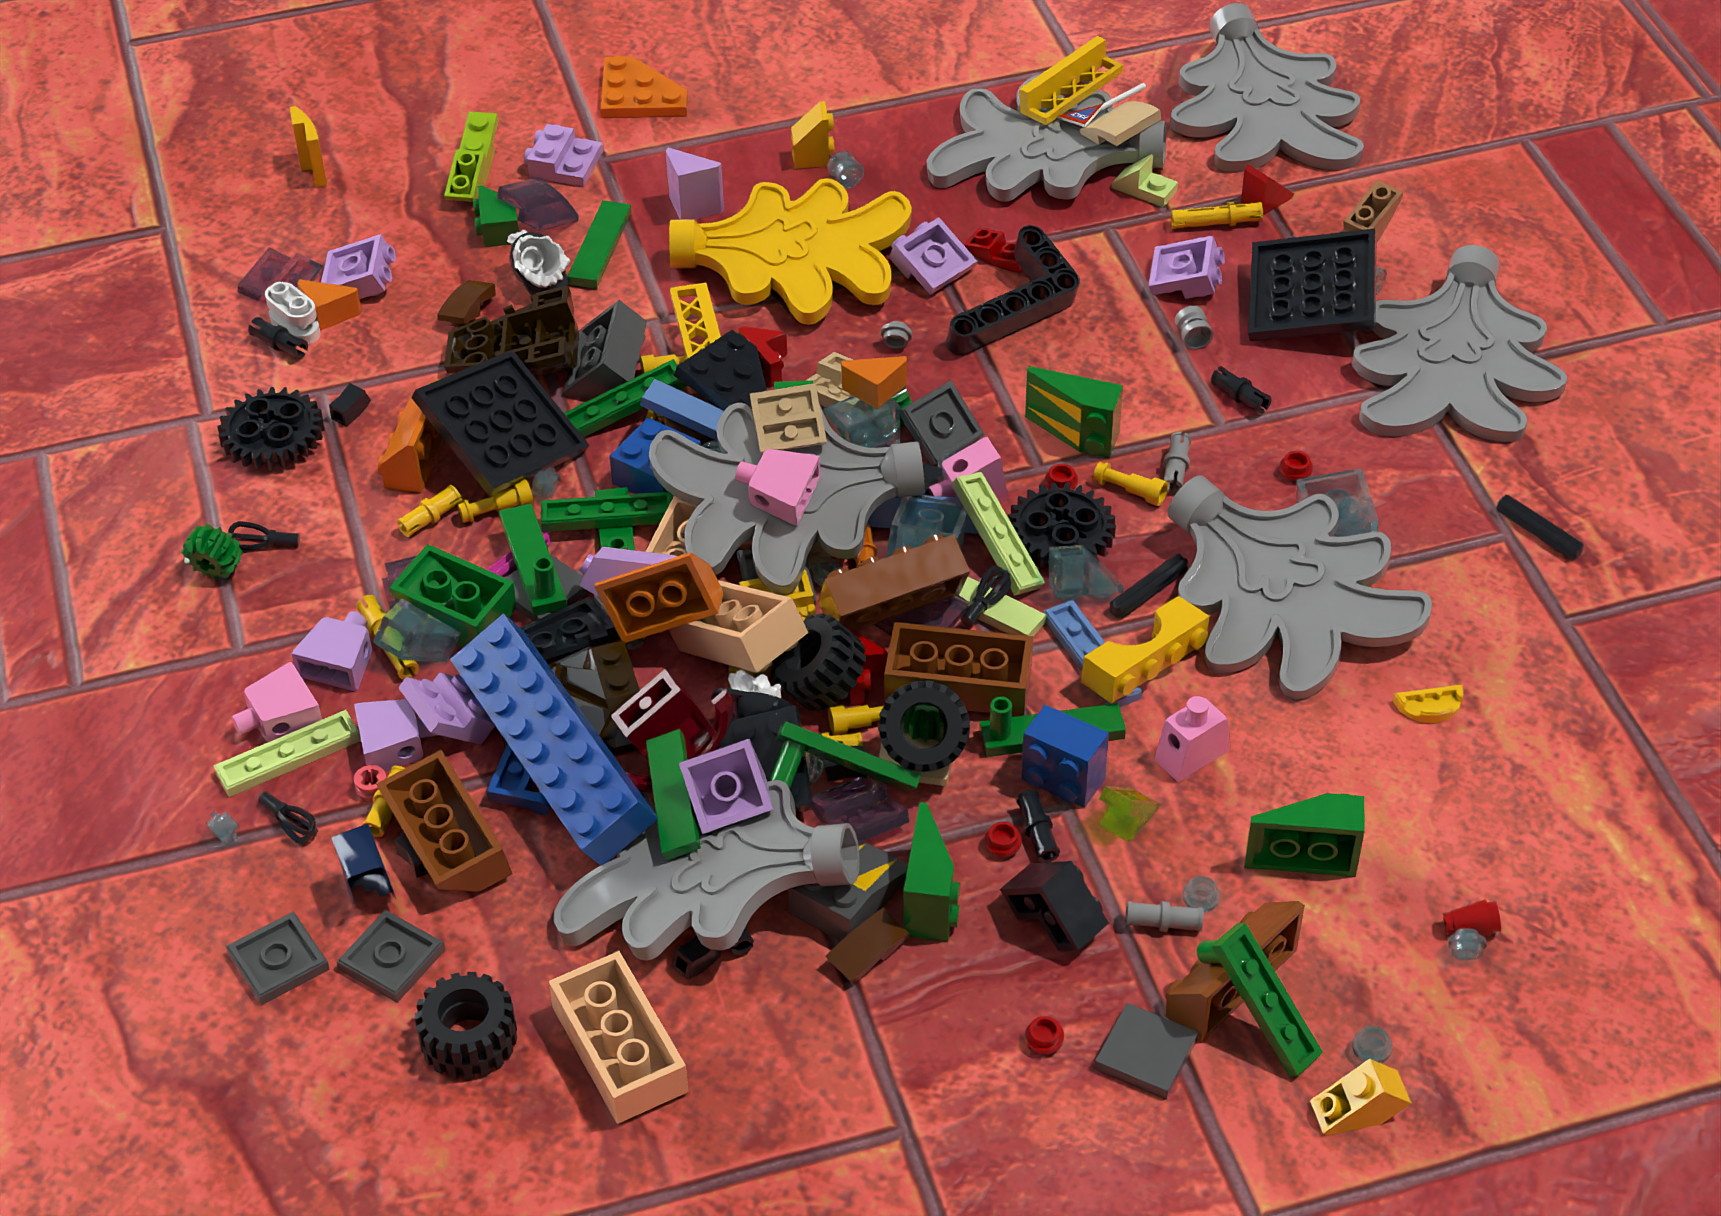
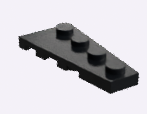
[520,597,620,660]

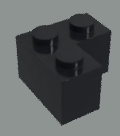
[1000,861,1109,950]

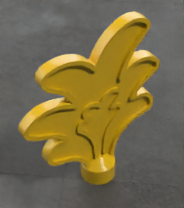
[669,178,912,325]

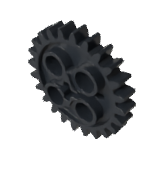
[217,387,325,470]
[1008,483,1116,571]

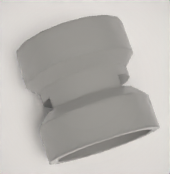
[1174,306,1213,350]

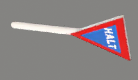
[1057,83,1146,127]

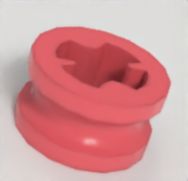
[354,765,386,801]

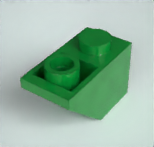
[473,186,519,247]

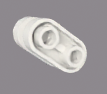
[265,282,320,345]

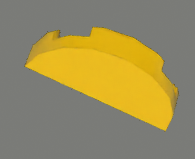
[1393,685,1464,723]

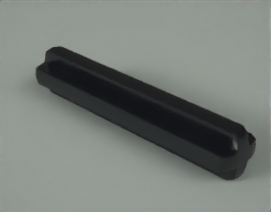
[1496,495,1584,559]
[1109,554,1188,618]

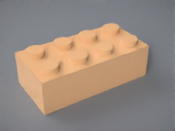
[669,580,808,673]
[548,951,689,1124]

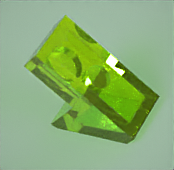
[1099,786,1161,841]

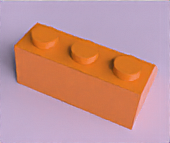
[378,379,444,493]
[594,552,724,643]

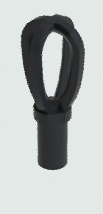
[228,521,300,551]
[961,566,1011,627]
[258,792,318,844]

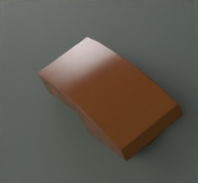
[437,280,496,327]
[825,908,910,985]

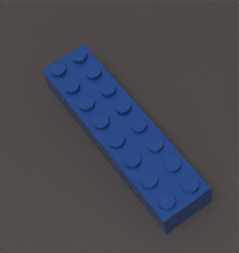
[450,613,658,865]

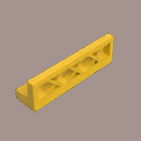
[1019,36,1124,125]
[670,283,721,359]

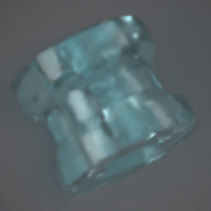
[827,151,864,188]

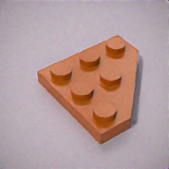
[601,55,688,118]

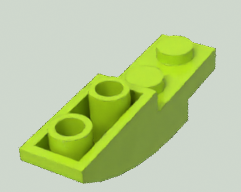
[444,111,499,202]

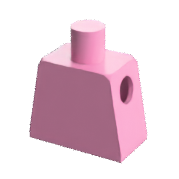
[928,437,1009,502]
[735,449,821,526]
[231,662,322,742]
[1155,696,1230,782]

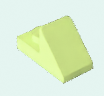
[1111,154,1178,207]

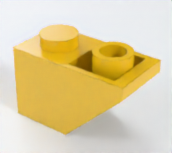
[791,101,834,169]
[1310,1059,1412,1136]

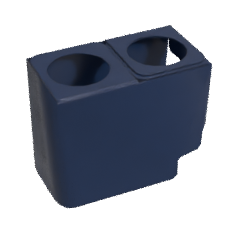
[331,824,396,905]

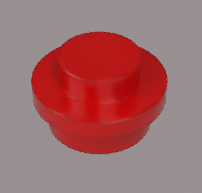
[1280,451,1313,481]
[1045,464,1078,490]
[985,822,1022,857]
[1025,1016,1064,1054]

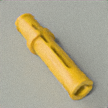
[1171,202,1263,229]
[356,595,419,680]

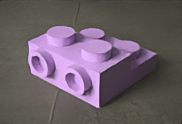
[524,124,603,187]
[889,217,977,295]
[321,234,396,299]
[1149,236,1225,299]
[398,672,495,745]

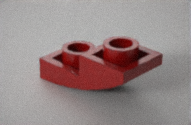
[964,228,1023,273]

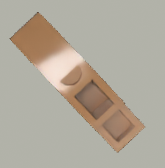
[1341,180,1403,242]

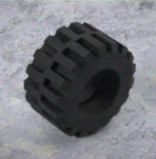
[771,614,866,711]
[878,680,970,772]
[415,972,517,1079]

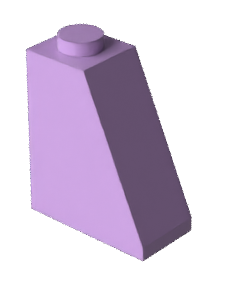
[579,547,677,597]

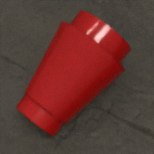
[1443,899,1501,937]

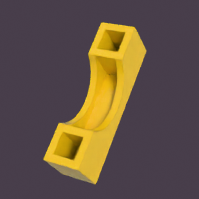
[1081,596,1210,704]

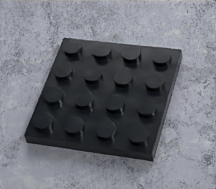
[1248,228,1377,341]
[411,350,589,496]

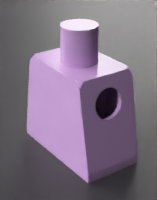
[291,611,372,692]
[354,699,437,772]

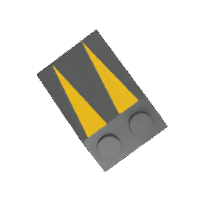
[788,838,908,941]

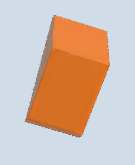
[297,279,362,331]
[841,356,907,409]

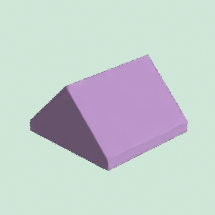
[666,147,724,220]
[679,739,774,834]

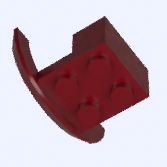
[611,669,734,793]

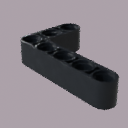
[946,225,1080,355]

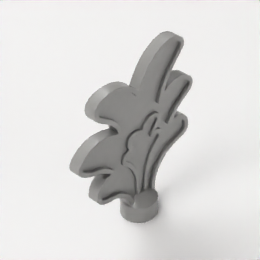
[1170,3,1364,172]
[926,74,1166,202]
[1352,245,1567,442]
[649,403,925,595]
[1168,475,1432,700]
[554,780,860,960]

